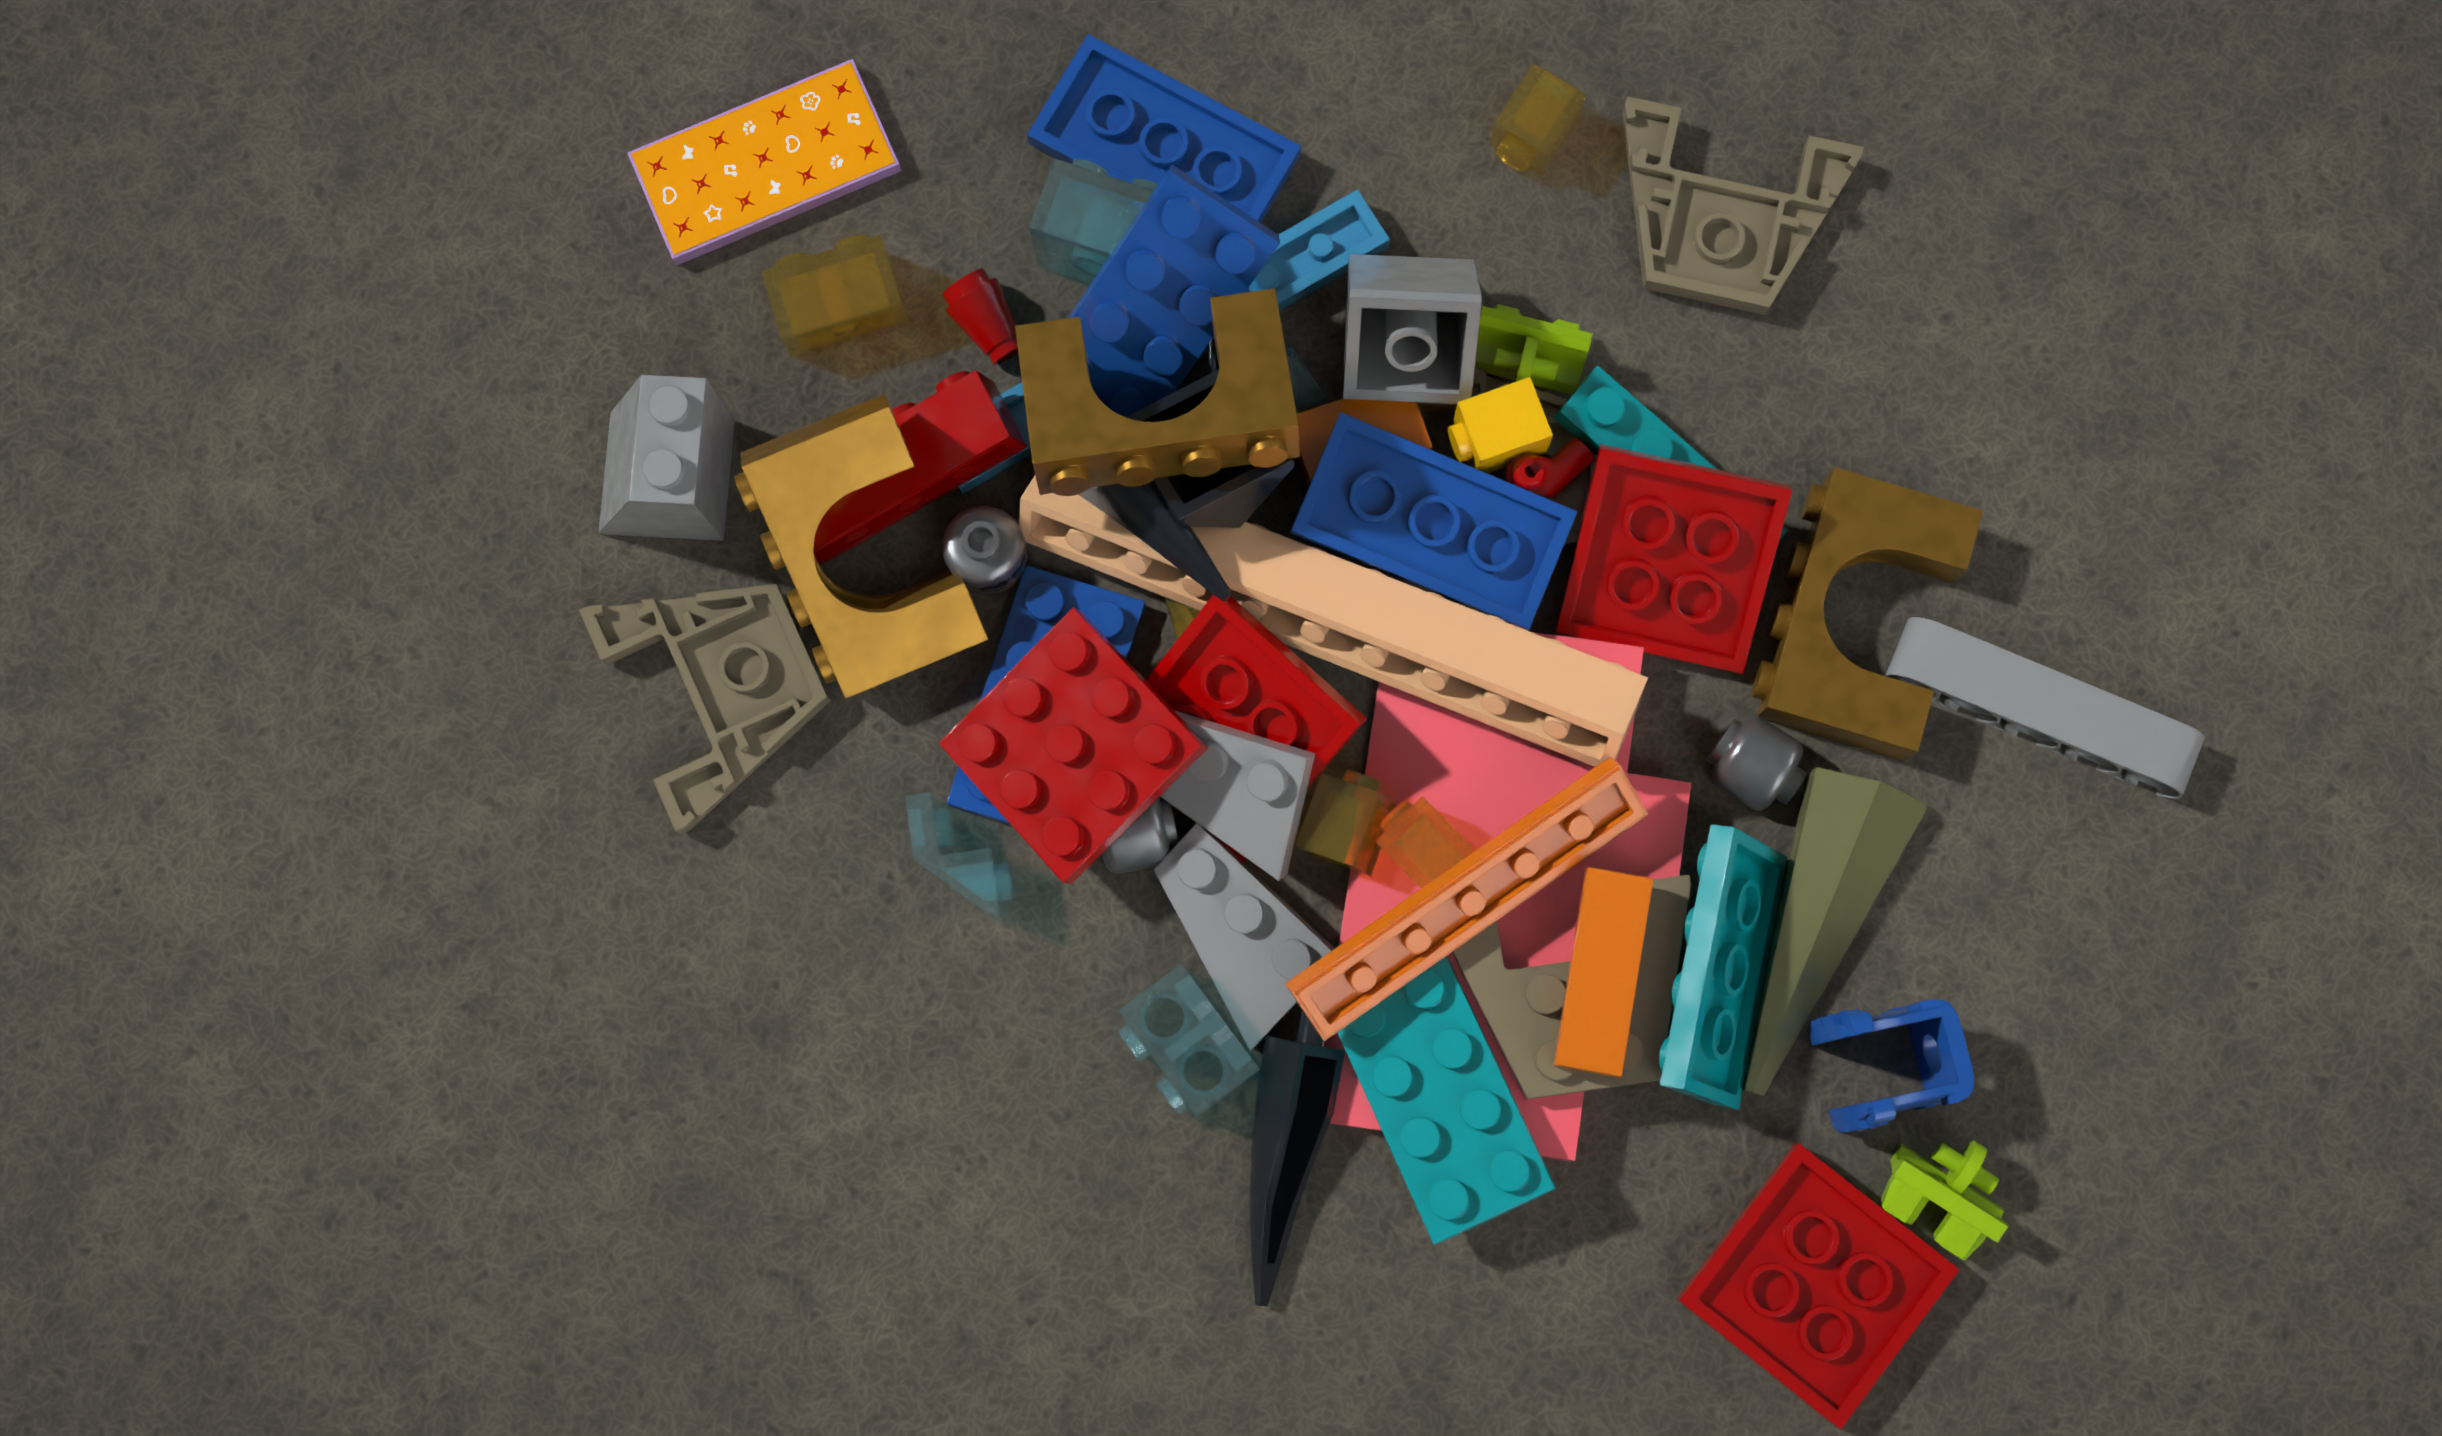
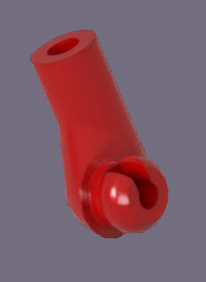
[1506,438,1594,499]

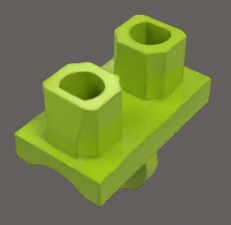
[1475,304,1593,395]
[1881,1140,2008,1260]

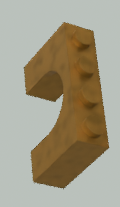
[1015,288,1300,496]
[734,394,988,699]
[1751,467,1983,761]

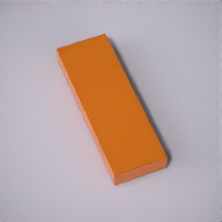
[1553,867,1653,1078]

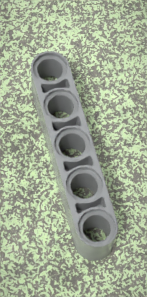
[1885,617,2205,799]

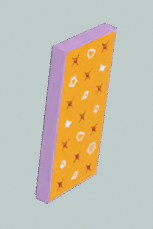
[627,59,902,266]

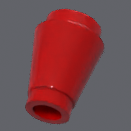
[942,268,1018,366]

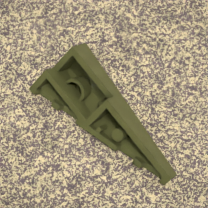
[1743,767,1927,1096]

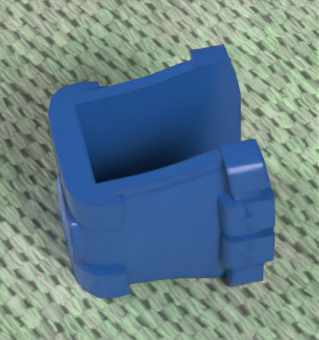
[1808,999,1974,1132]

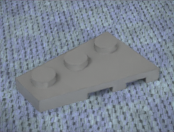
[1160,711,1315,881]
[1154,823,1335,1051]

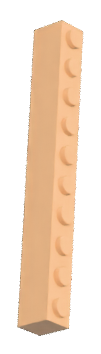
[1019,476,1648,767]

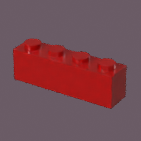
[813,370,1028,565]

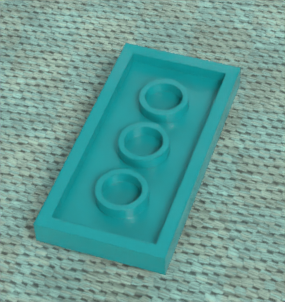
[1659,825,1787,1110]
[1337,956,1557,1245]

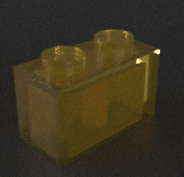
[761,235,909,357]

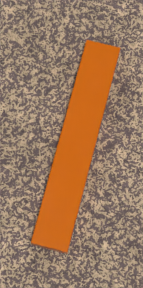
[1285,757,1649,1041]

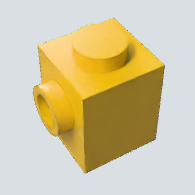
[1448,377,1553,474]

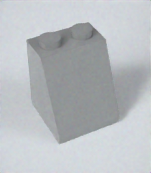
[1343,254,1482,404]
[598,375,735,541]

